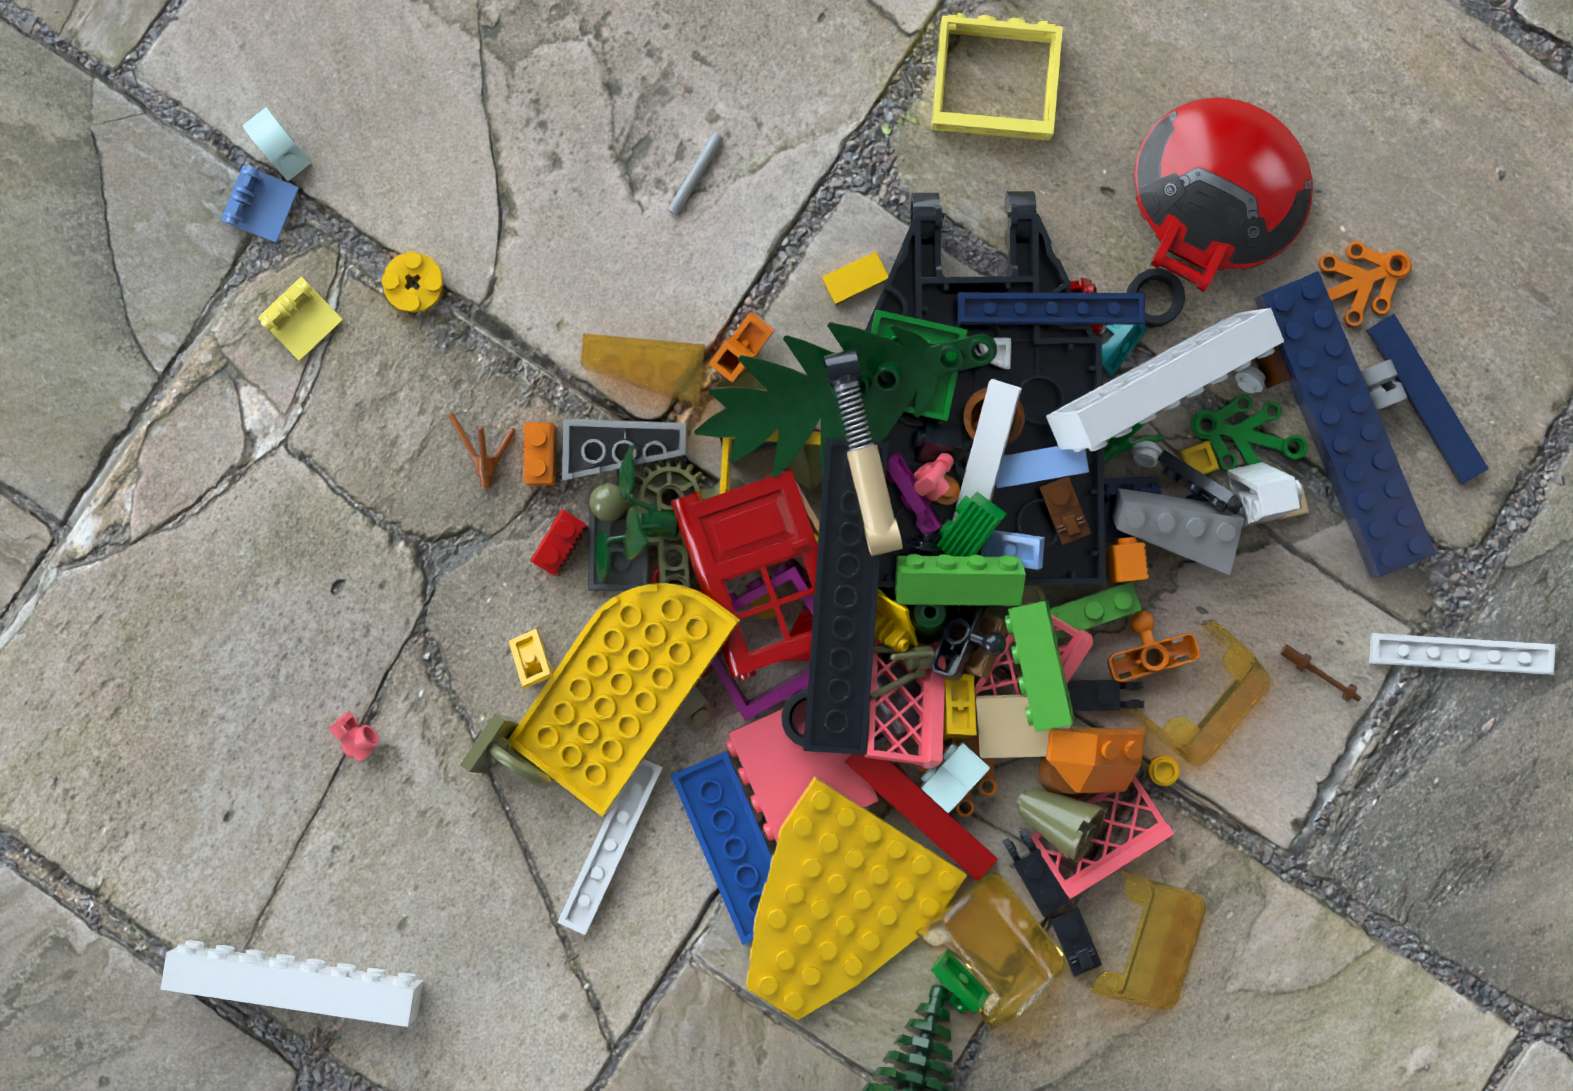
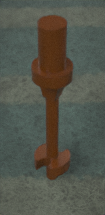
[1280,644,1362,702]

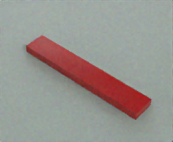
[845,746,998,881]

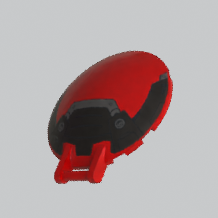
[1134,98,1313,292]

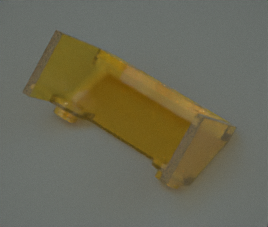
[1127,619,1270,766]

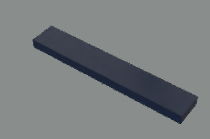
[958,293,1145,325]
[1366,314,1489,485]

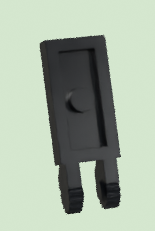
[1067,680,1144,711]
[1002,828,1070,917]

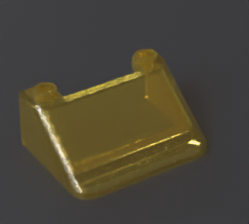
[1086,869,1206,1010]
[915,873,1065,1030]

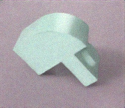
[243,107,311,181]

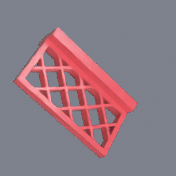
[974,601,1093,710]
[865,638,946,769]
[1030,776,1174,900]

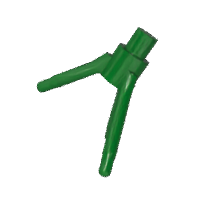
[1103,423,1163,462]

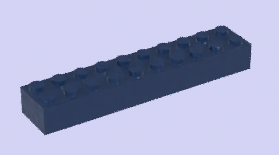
[1254,271,1436,577]

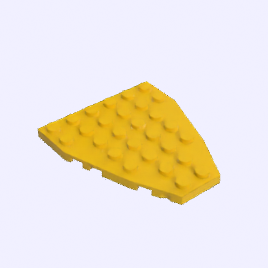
[746,776,967,1020]

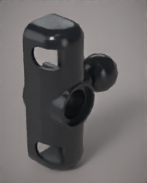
[931,605,1006,681]

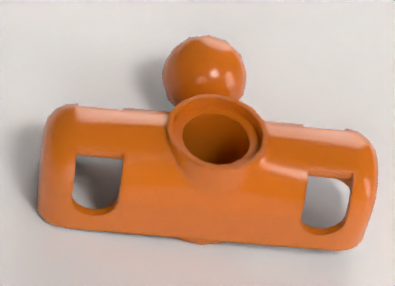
[1107,610,1200,682]

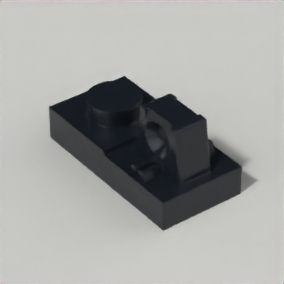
[1050,907,1102,977]

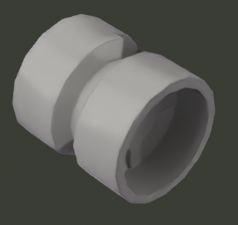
[1361,359,1408,410]

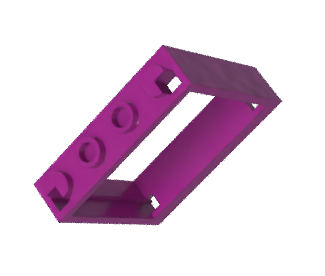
[711,562,814,721]

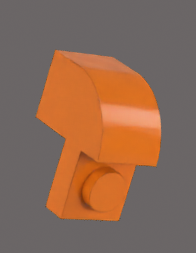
[709,311,775,383]

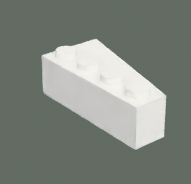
[1227,462,1302,527]

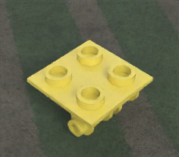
[258,276,343,361]

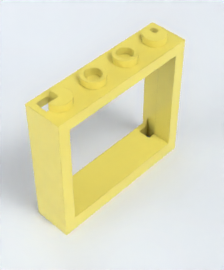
[931,13,1063,141]

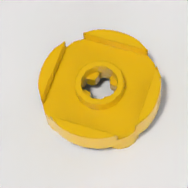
[381,251,444,313]

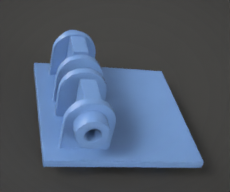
[220,165,299,243]

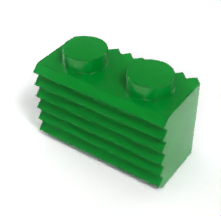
[937,492,1007,557]

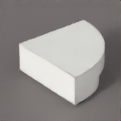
[979,337,1011,369]

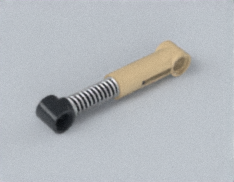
[823,349,903,556]

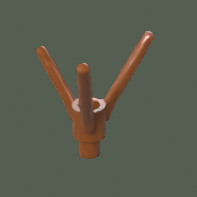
[448,413,515,488]

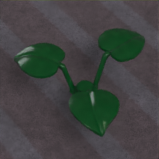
[594,445,677,582]

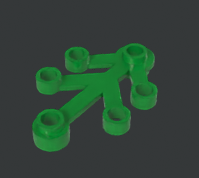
[1190,394,1308,471]

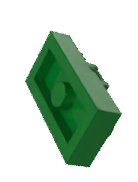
[930,949,990,1014]

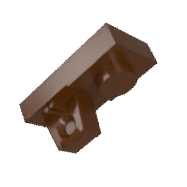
[1039,476,1091,545]

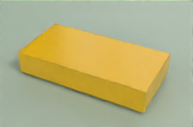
[822,251,888,305]

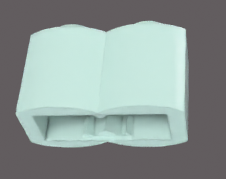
[920,741,990,813]

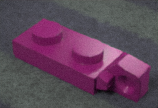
[886,452,943,535]

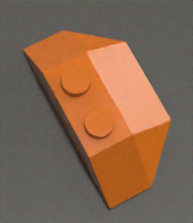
[1046,728,1146,793]

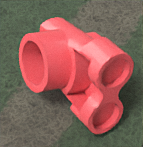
[914,453,954,501]
[328,711,379,762]

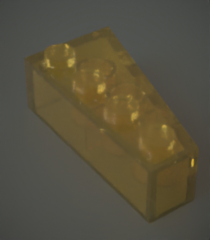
[580,333,706,408]

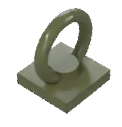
[460,714,551,788]

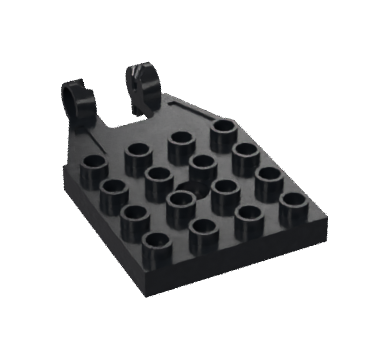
[863,191,1105,587]

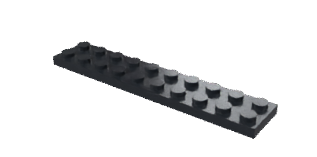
[803,438,889,755]

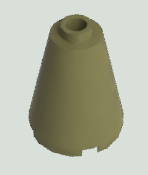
[1016,787,1105,863]

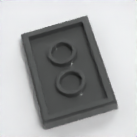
[588,506,650,591]

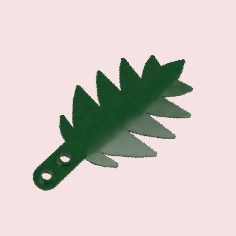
[694,322,997,477]

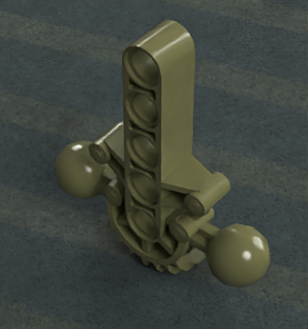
[589,458,745,588]

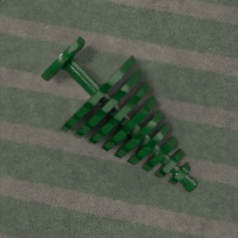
[862,985,955,1091]

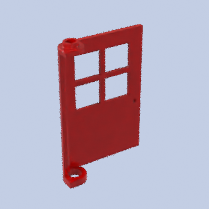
[670,469,818,681]

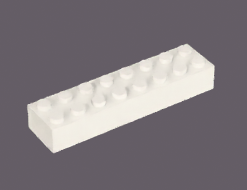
[1046,308,1284,452]
[160,940,424,1027]

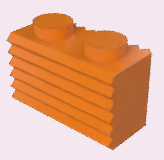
[522,422,556,486]
[1107,537,1149,584]

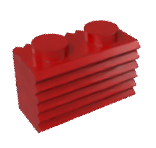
[530,509,589,576]

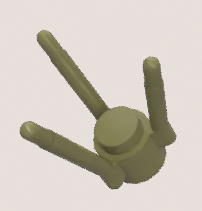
[870,645,935,699]

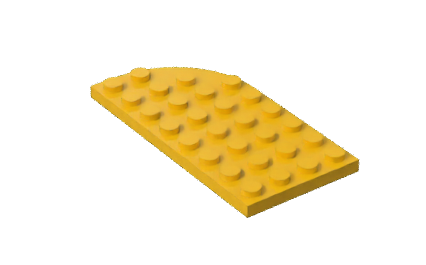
[508,583,741,817]

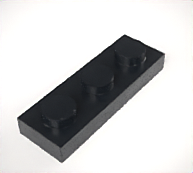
[1157,450,1243,515]

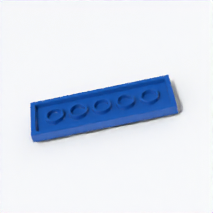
[671,751,772,945]

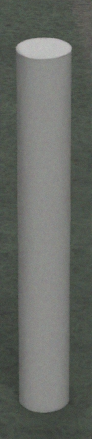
[667,132,723,216]

